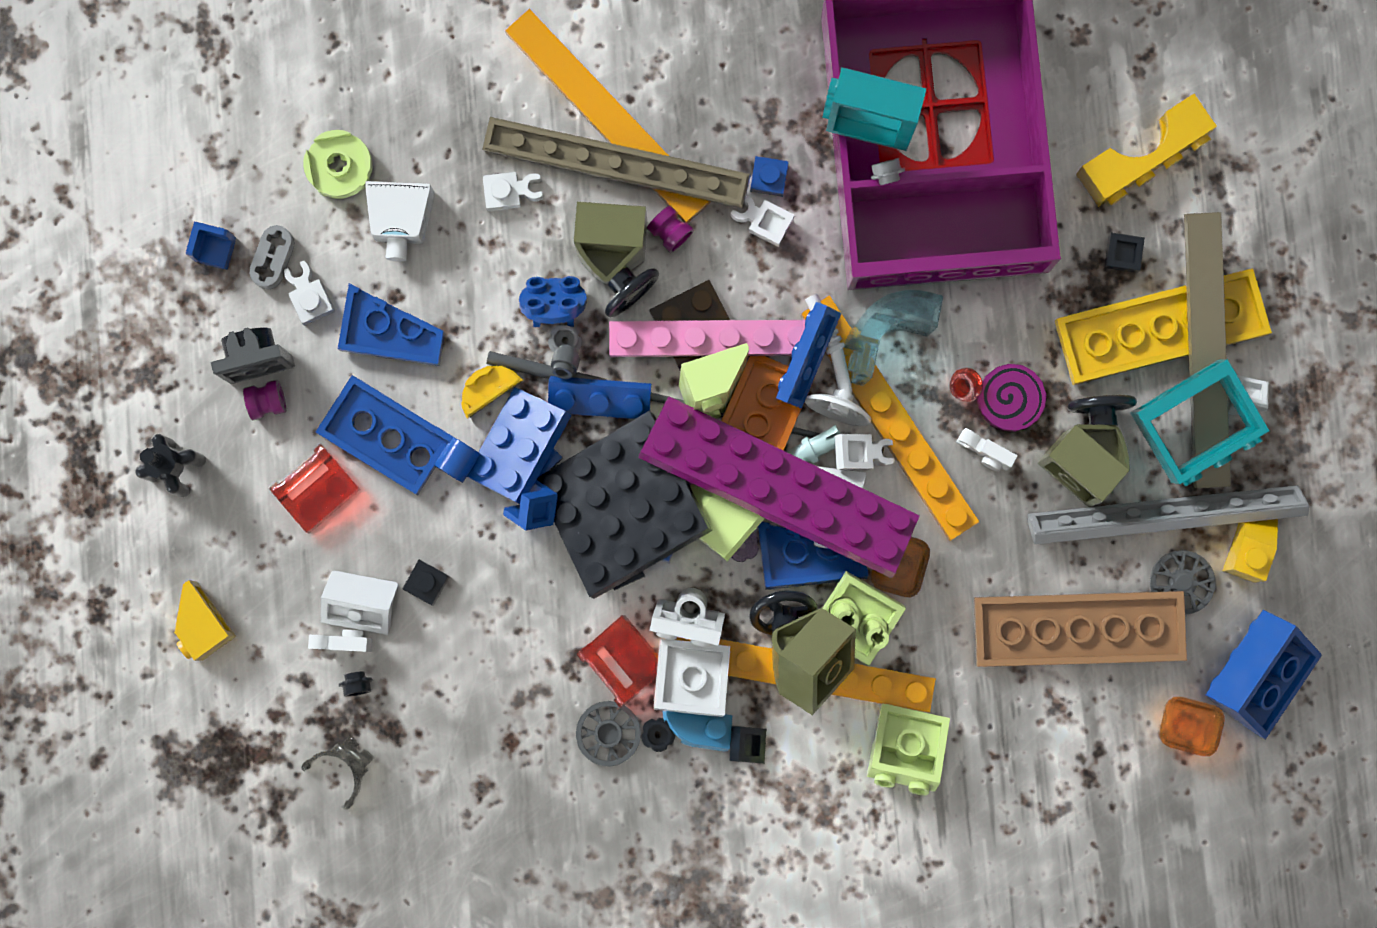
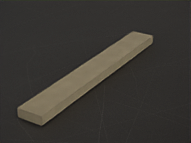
[482,117,751,209]
[1184,212,1231,488]

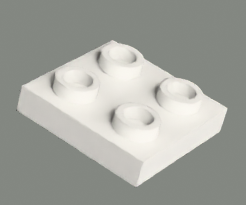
[649,588,725,647]

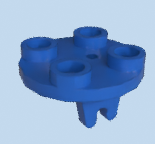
[519,276,587,327]

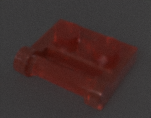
[269,443,361,534]
[577,615,658,708]

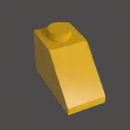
[1222,519,1278,583]
[174,580,236,661]

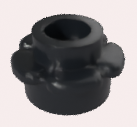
[339,671,373,697]
[641,718,675,752]

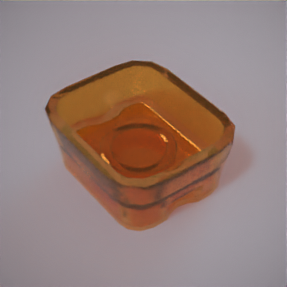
[871,537,930,598]
[1158,696,1225,756]

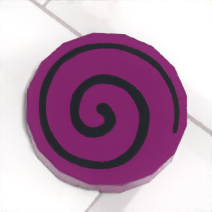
[977,364,1046,432]

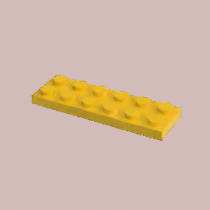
[1055,268,1272,385]

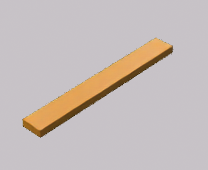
[505,9,711,223]

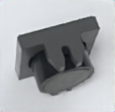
[211,327,295,384]

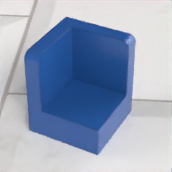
[186,221,236,270]
[503,480,558,531]

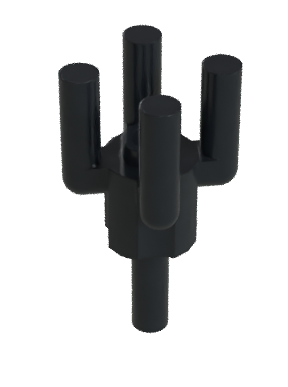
[135,434,206,497]

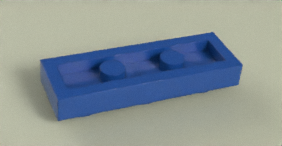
[776,302,841,408]
[548,376,652,419]

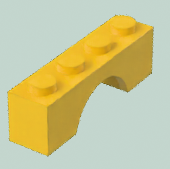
[1076,94,1217,207]

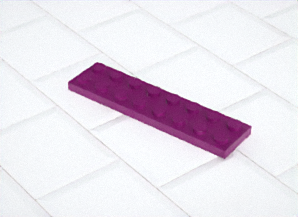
[638,396,920,578]

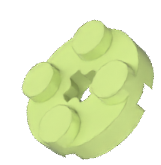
[303,130,373,199]

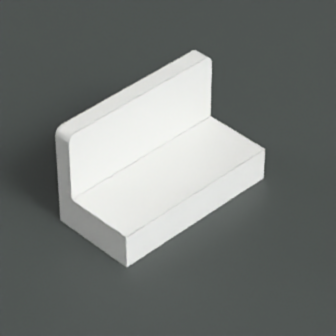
[321,571,398,635]

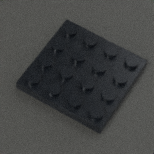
[537,411,712,599]

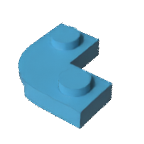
[663,711,733,752]

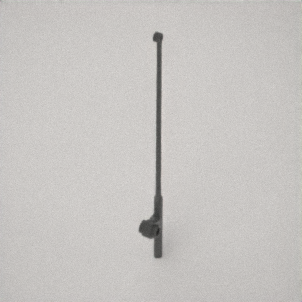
[486,345,884,454]

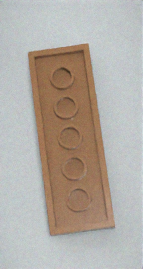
[974,591,1187,667]

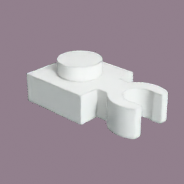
[483,172,543,211]
[731,195,794,247]
[284,261,335,326]
[956,428,1018,472]
[835,434,894,470]
[308,630,373,652]

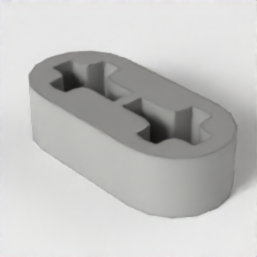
[249,225,295,290]

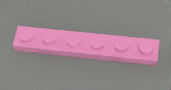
[609,320,805,357]

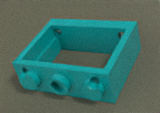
[822,68,926,151]
[1130,359,1270,486]

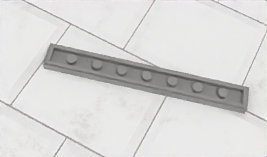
[1028,485,1309,544]

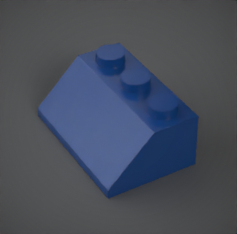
[1206,610,1322,740]

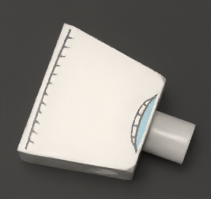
[365,181,434,262]

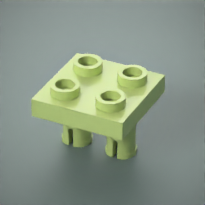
[823,571,906,666]

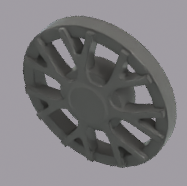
[1150,550,1216,615]
[576,701,641,766]

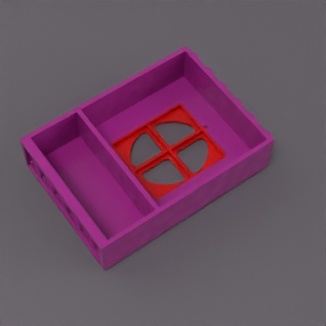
[821,0,1061,290]

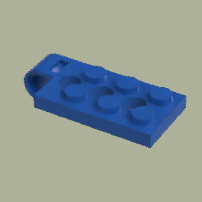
[316,375,481,496]

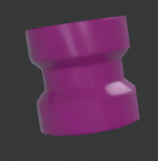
[647,205,694,253]
[243,380,287,421]

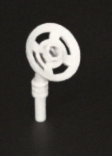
[805,294,871,426]

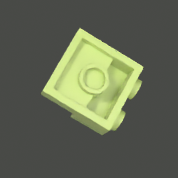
[867,703,950,795]

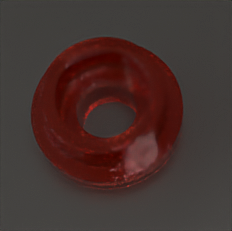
[949,367,983,402]

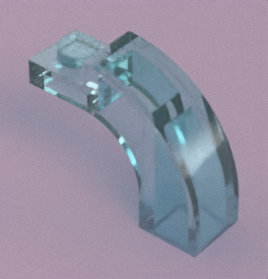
[844,290,943,386]

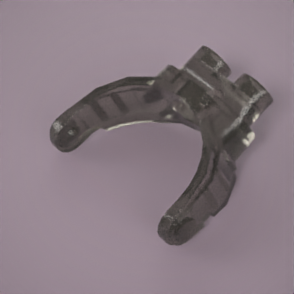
[301,735,374,810]

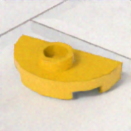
[461,366,523,419]

